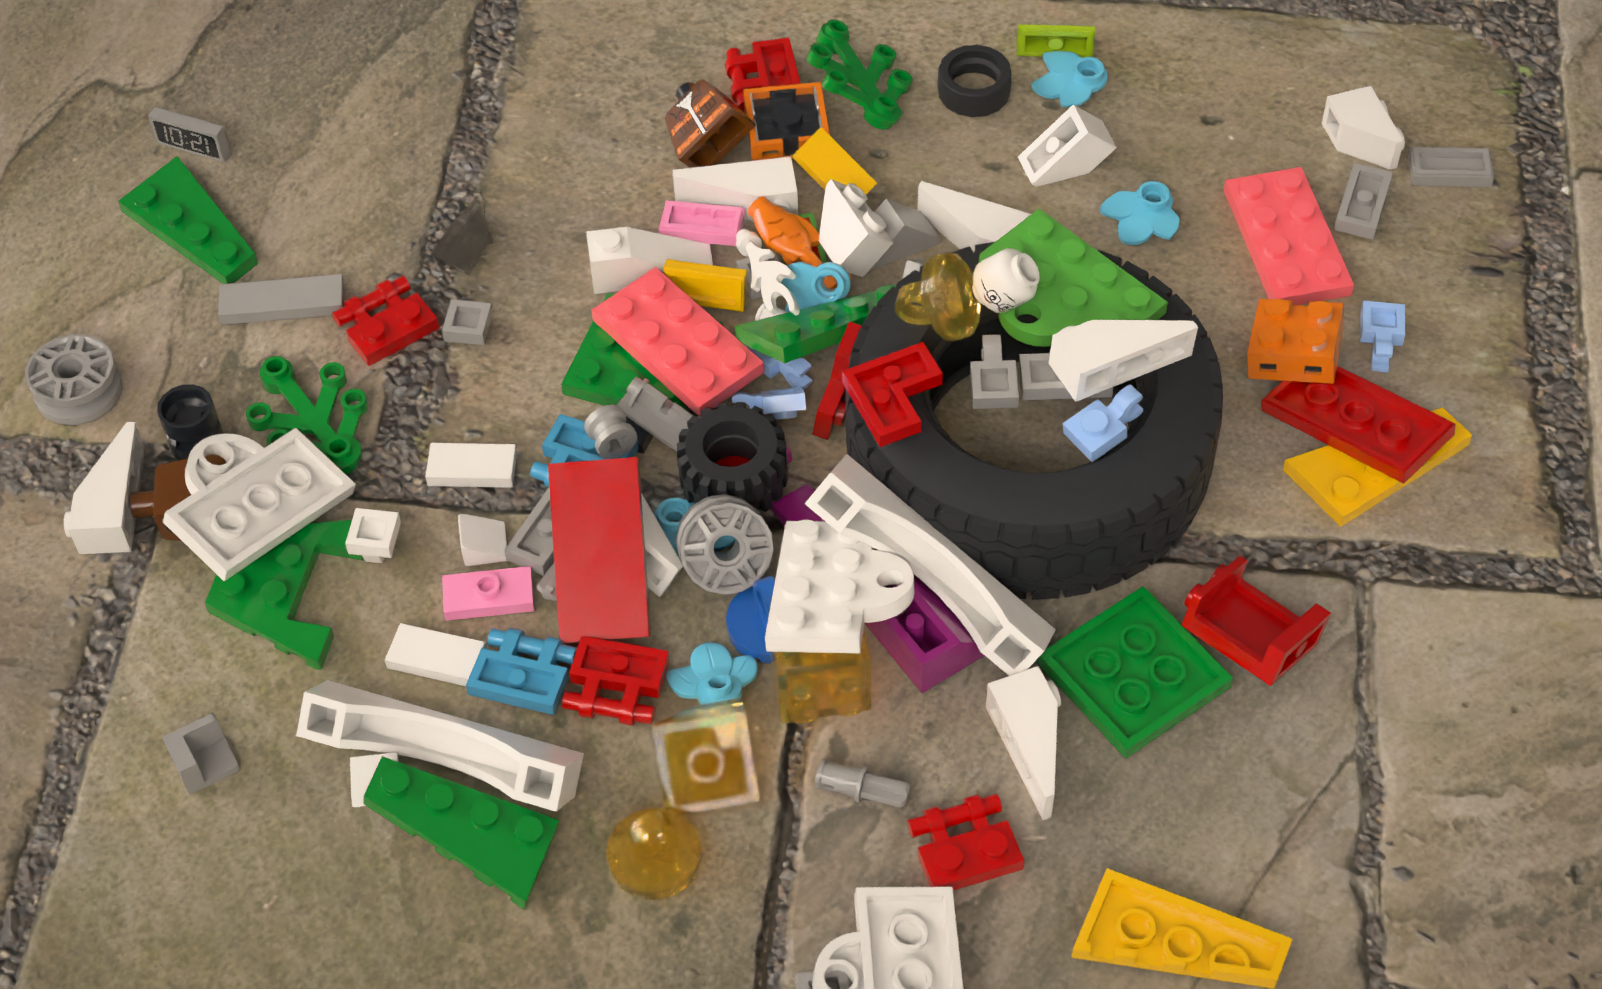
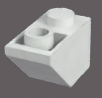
[1322,86,1405,170]
[819,179,894,277]

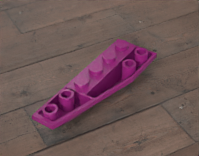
[770,484,985,693]

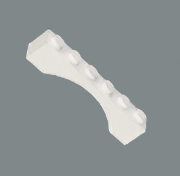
[805,454,1056,676]
[296,680,584,812]

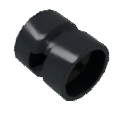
[157,384,224,460]

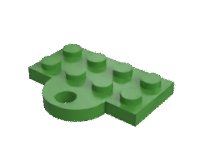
[979,209,1168,347]

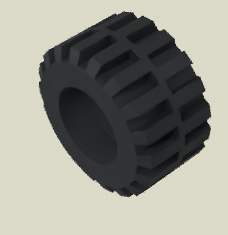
[677,402,788,512]

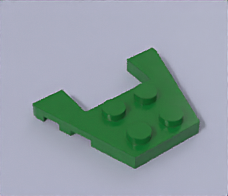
[205,519,364,670]

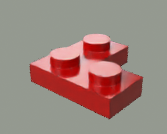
[812,322,862,440]
[842,342,943,447]

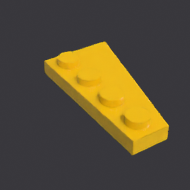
[1283,407,1472,527]
[1071,868,1292,989]

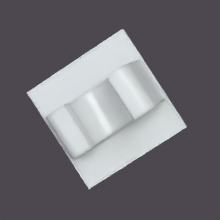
[345,508,401,564]

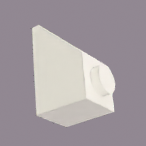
[1018,105,1117,187]

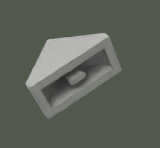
[868,198,940,272]

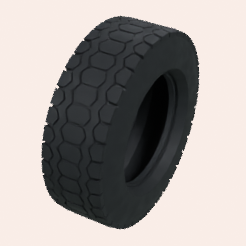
[845,241,1223,600]

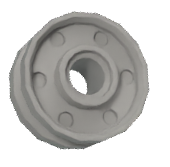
[25,334,122,425]
[676,494,774,595]

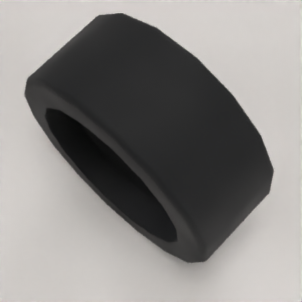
[938,45,1012,117]

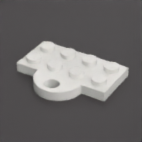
[163,428,356,581]
[765,520,914,653]
[812,887,963,989]

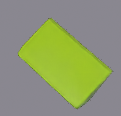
[1016,24,1095,58]

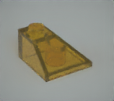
[652,698,759,817]

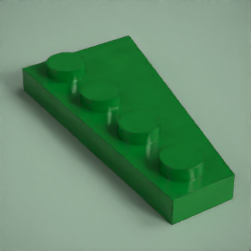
[118,156,258,284]
[735,285,896,363]
[363,756,559,909]

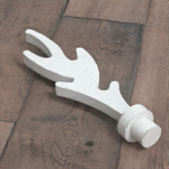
[736,229,800,315]

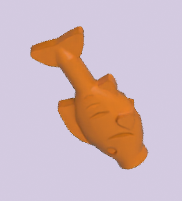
[747,196,852,289]

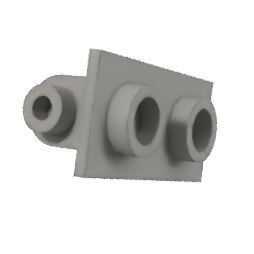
[617,377,700,452]

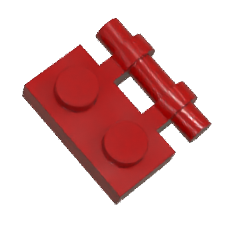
[725,37,801,113]
[332,276,440,367]
[562,636,670,726]
[907,794,1024,891]

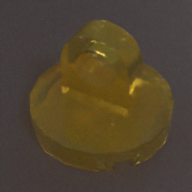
[894,252,981,342]
[606,808,702,900]

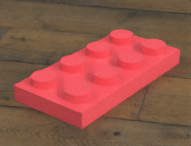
[1224,167,1354,305]
[592,267,764,417]

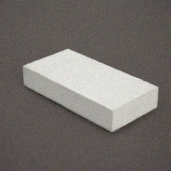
[425,443,517,488]
[385,623,487,686]

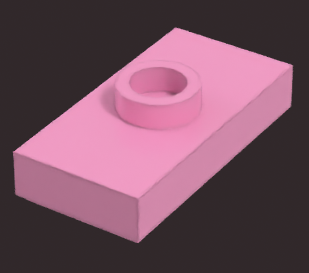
[659,200,745,246]
[442,566,535,621]

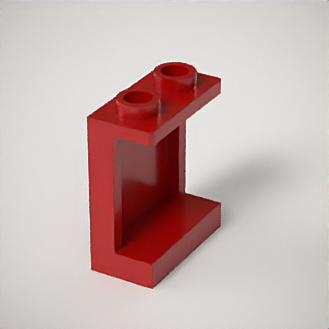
[1181,555,1331,686]

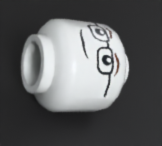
[972,248,1040,313]

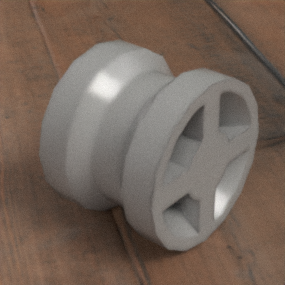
[584,404,638,459]

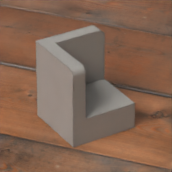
[162,714,240,795]

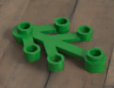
[806,19,913,130]
[246,356,368,474]

